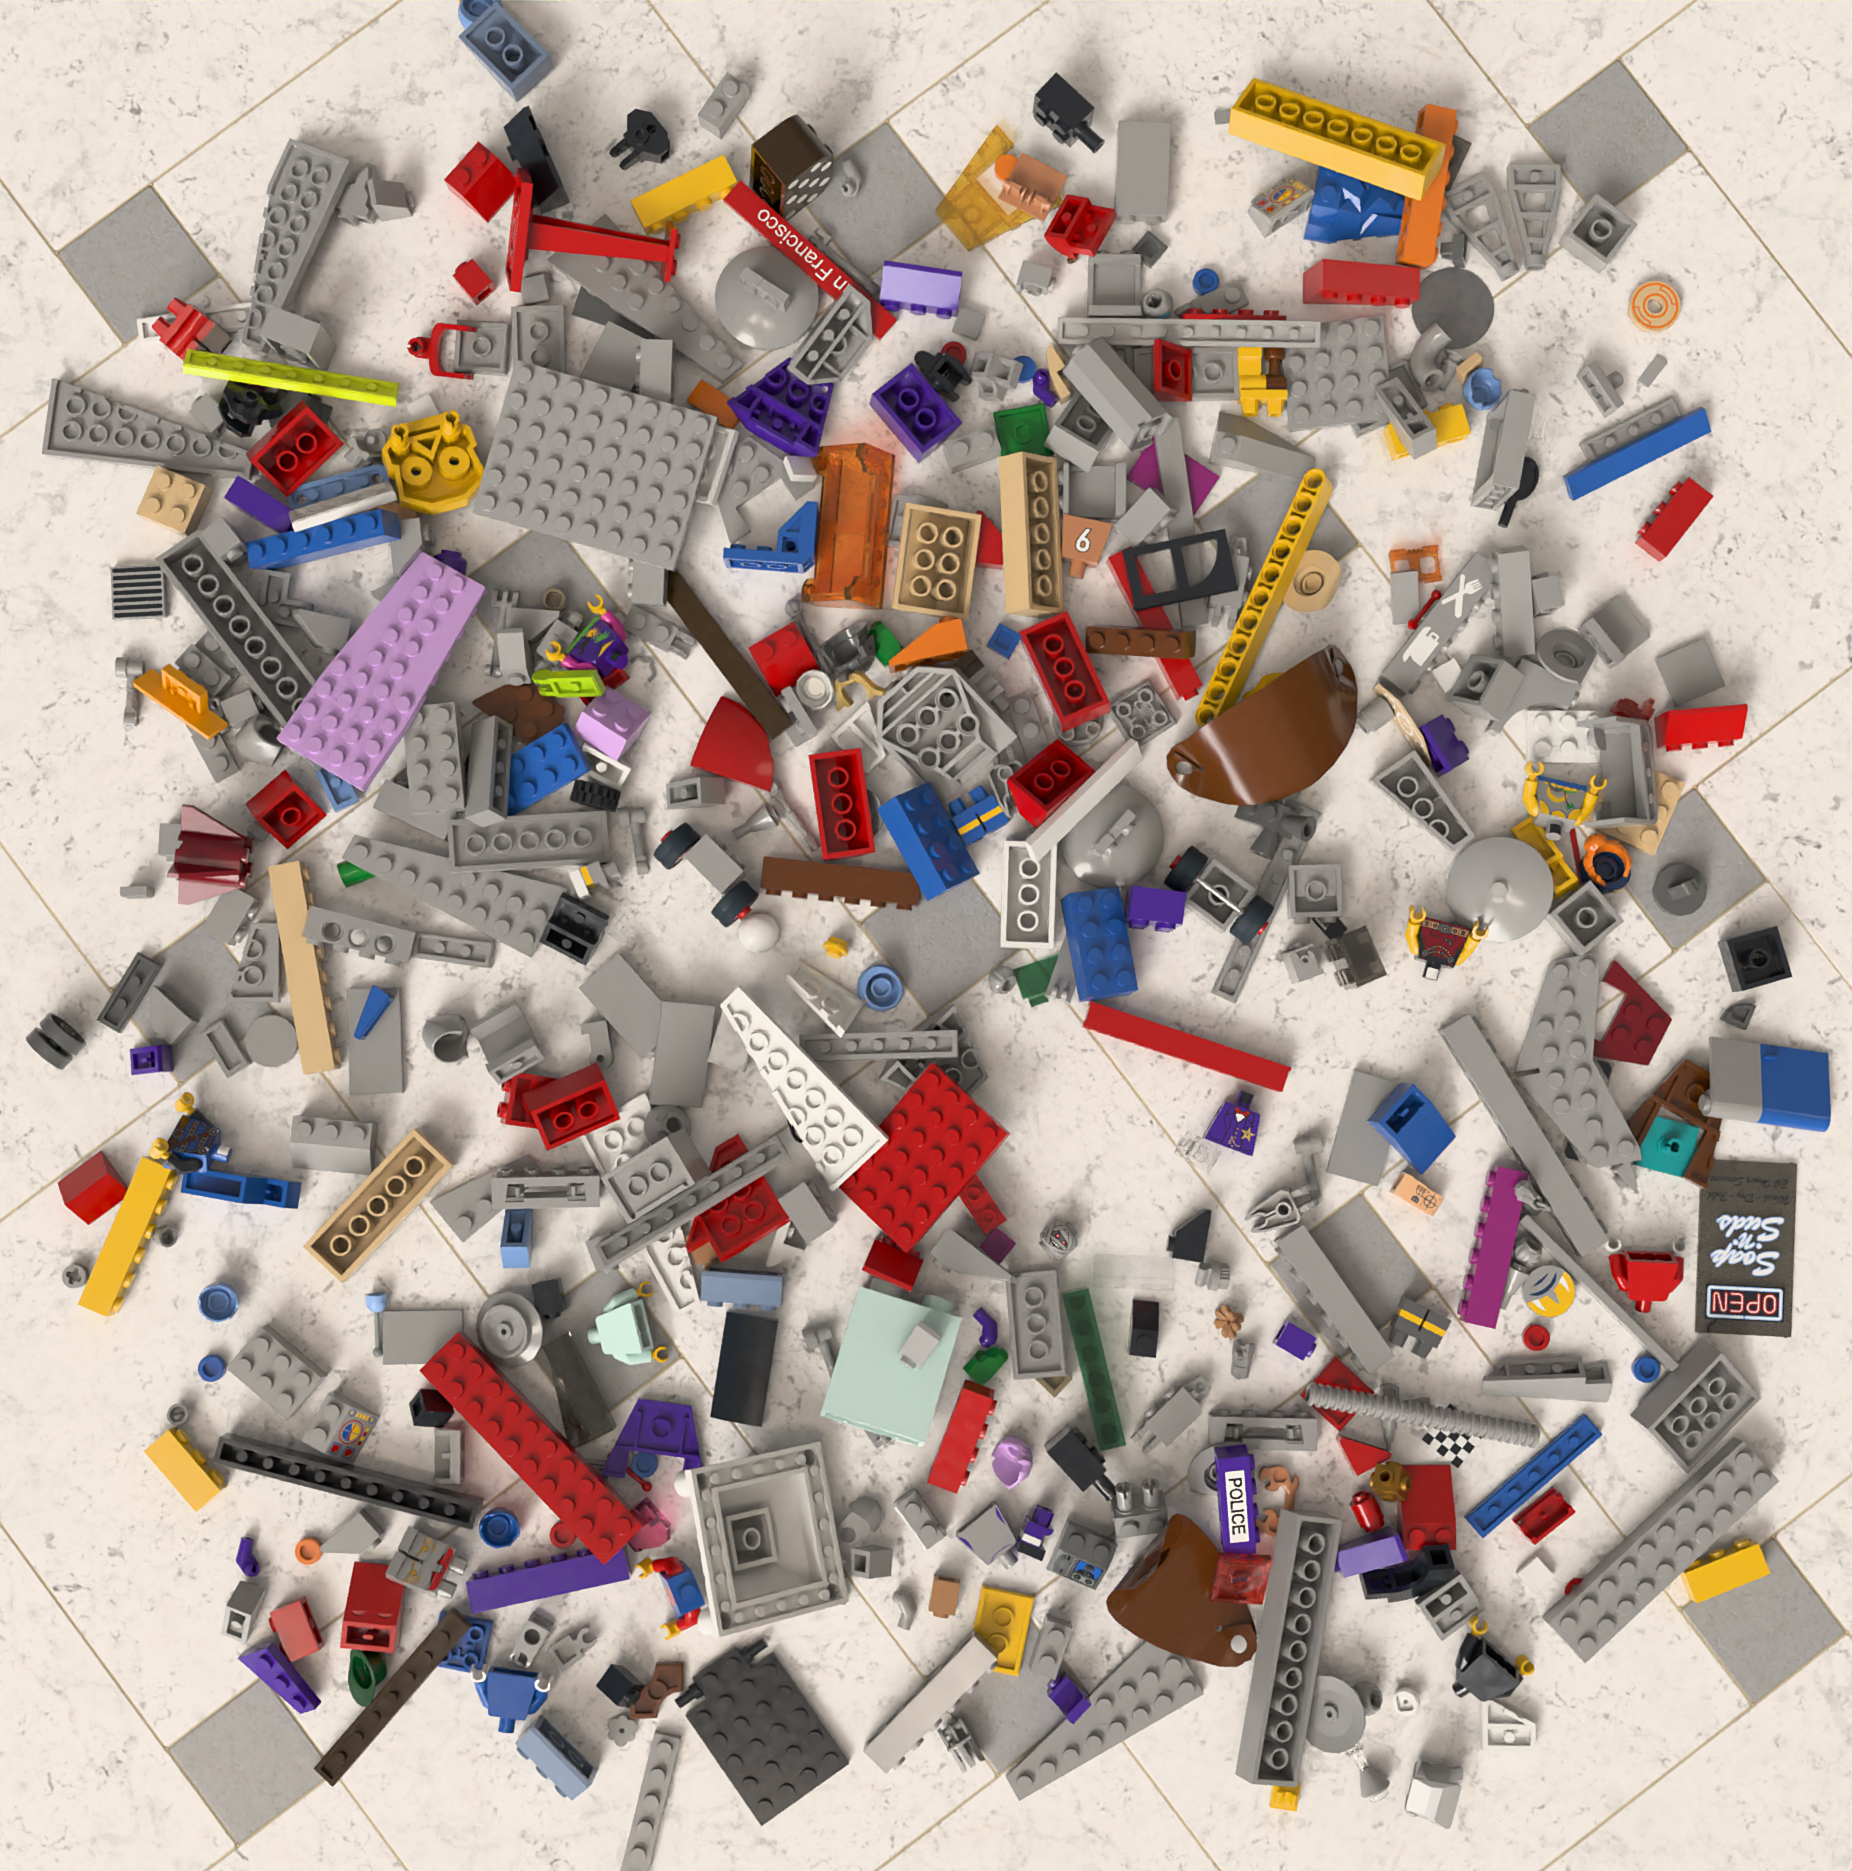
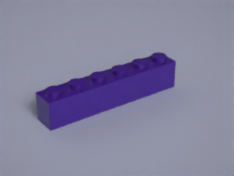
[466,1545,632,1614]

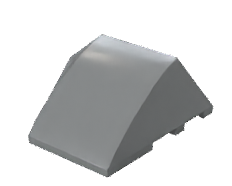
[878,1004,989,1095]

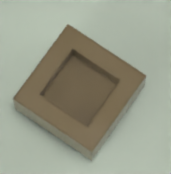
[1036,1373,1073,1398]

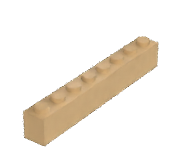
[268,861,343,1075]

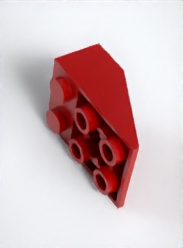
[340,1561,406,1653]

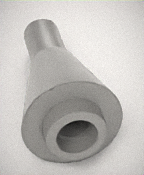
[733,803,780,839]
[1500,1261,1531,1310]

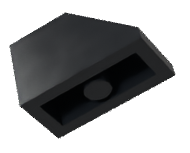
[1166,1209,1212,1263]
[1127,1299,1159,1358]

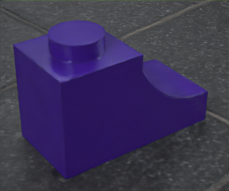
[1047,1671,1091,1724]

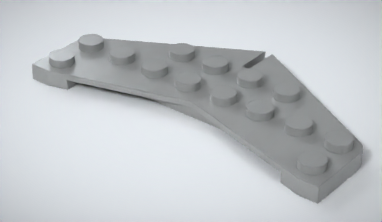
[1514,952,1642,1168]

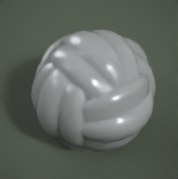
[988,966,1016,994]
[1513,1236,1542,1264]

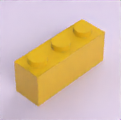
[1383,403,1471,461]
[144,1427,227,1512]
[1680,1538,1771,1603]

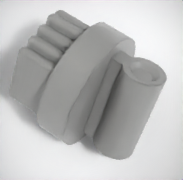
[1194,1260,1230,1291]

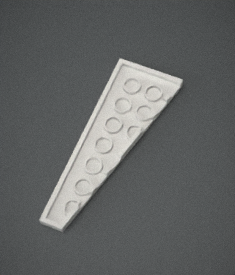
[720,985,889,1192]
[580,1093,701,1317]

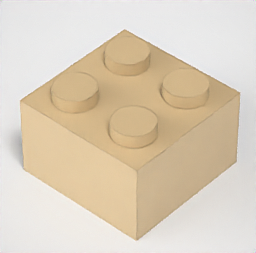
[136,465,213,537]

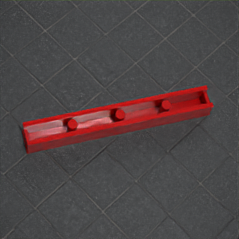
[1082,1001,1291,1092]

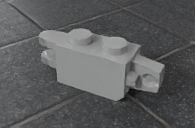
[1207,536,1253,630]
[1130,1375,1211,1455]

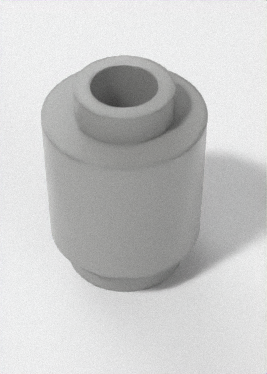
[1356,696,1395,734]

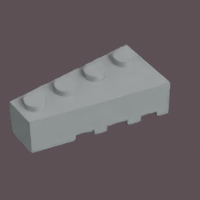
[1369,750,1475,852]

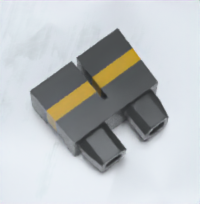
[1388,1296,1452,1359]

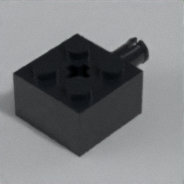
[1032,72,1105,154]
[1044,1424,1116,1501]

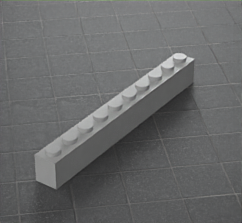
[628,339,676,607]
[1438,1014,1609,1257]

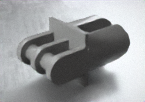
[937,1716,986,1773]

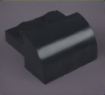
[539,892,610,966]

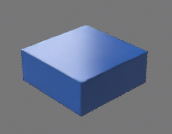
[986,623,1020,660]

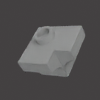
[969,352,1023,401]

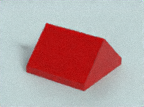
[1151,338,1192,402]
[58,1151,128,1225]

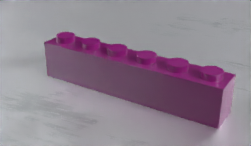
[1457,1165,1529,1329]

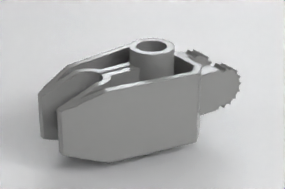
[987,744,1023,820]
[1244,1183,1320,1233]

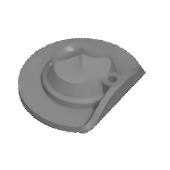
[1536,630,1596,685]
[1188,1444,1254,1496]

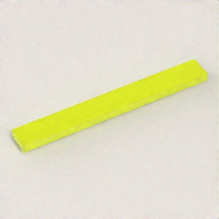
[183,349,400,407]

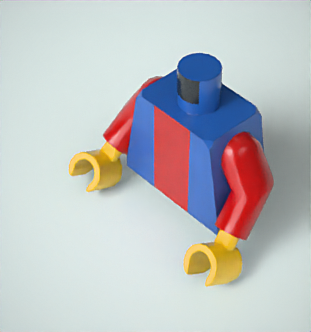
[635,1556,705,1640]

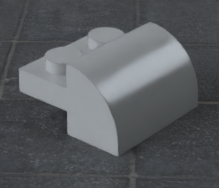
[1414,1570,1485,1641]

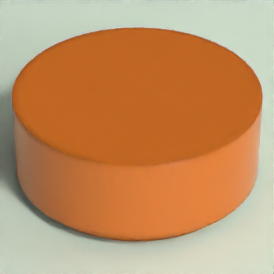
[994,154,1018,182]
[295,1537,323,1565]

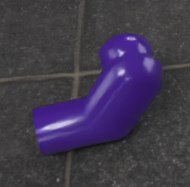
[1033,368,1059,408]

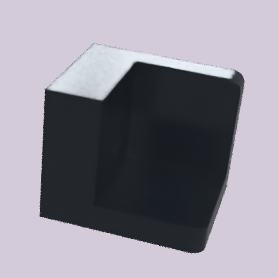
[409,1389,454,1428]

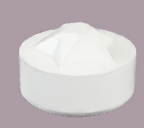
[1392,1687,1420,1716]

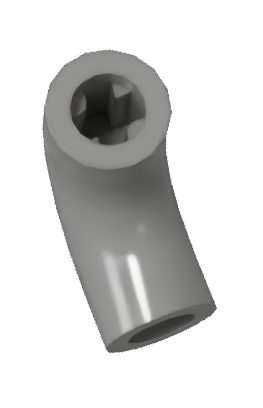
[1410,321,1453,391]

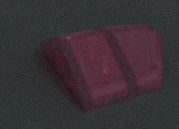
[628,1497,671,1552]

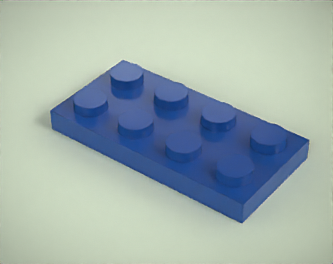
[507,723,592,816]

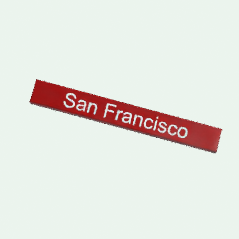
[723,180,897,341]

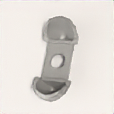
[836,1496,883,1565]

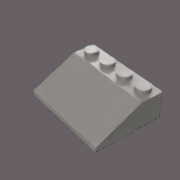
[1630,1340,1761,1474]

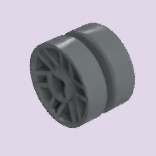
[26,1013,86,1070]

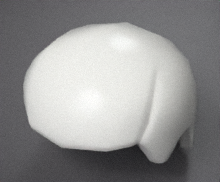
[795,669,835,710]
[737,913,779,953]

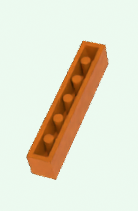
[1395,104,1458,270]

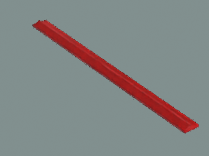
[1569,828,1582,885]

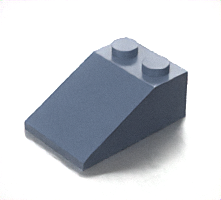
[458,1,554,102]

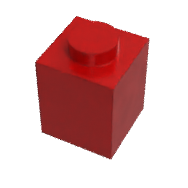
[452,259,496,306]

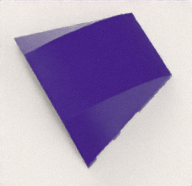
[727,357,834,457]

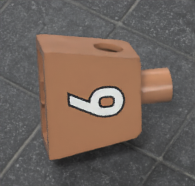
[1061,514,1112,579]

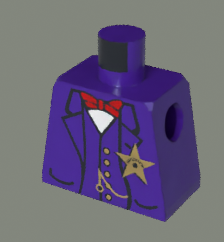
[1202,1090,1260,1156]

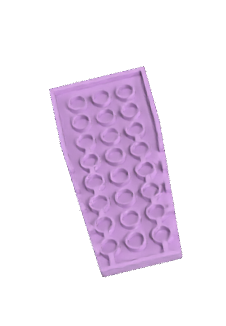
[276,552,488,792]

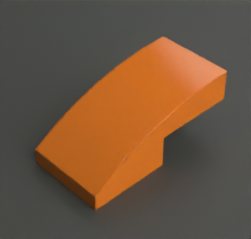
[686,379,740,429]

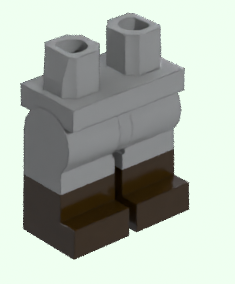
[944,649,1011,725]

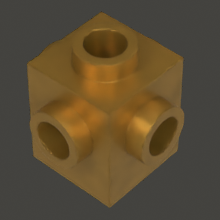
[1370,1461,1411,1502]

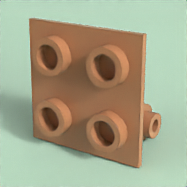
[998,153,1068,222]

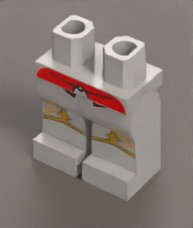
[385,1526,468,1599]

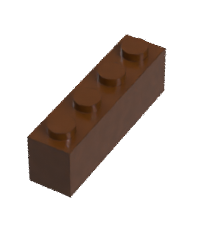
[1085,625,1196,659]

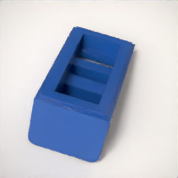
[354,984,394,1040]

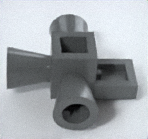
[1234,790,1317,860]

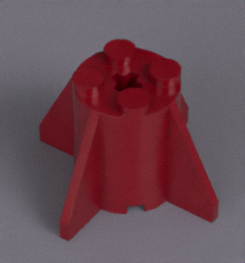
[167,804,255,905]

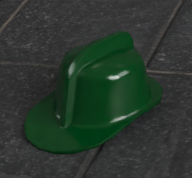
[348,1649,387,1707]

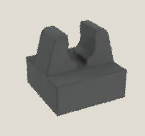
[1440,234,1467,268]

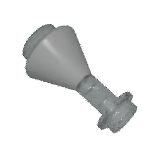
[1345,1741,1390,1803]

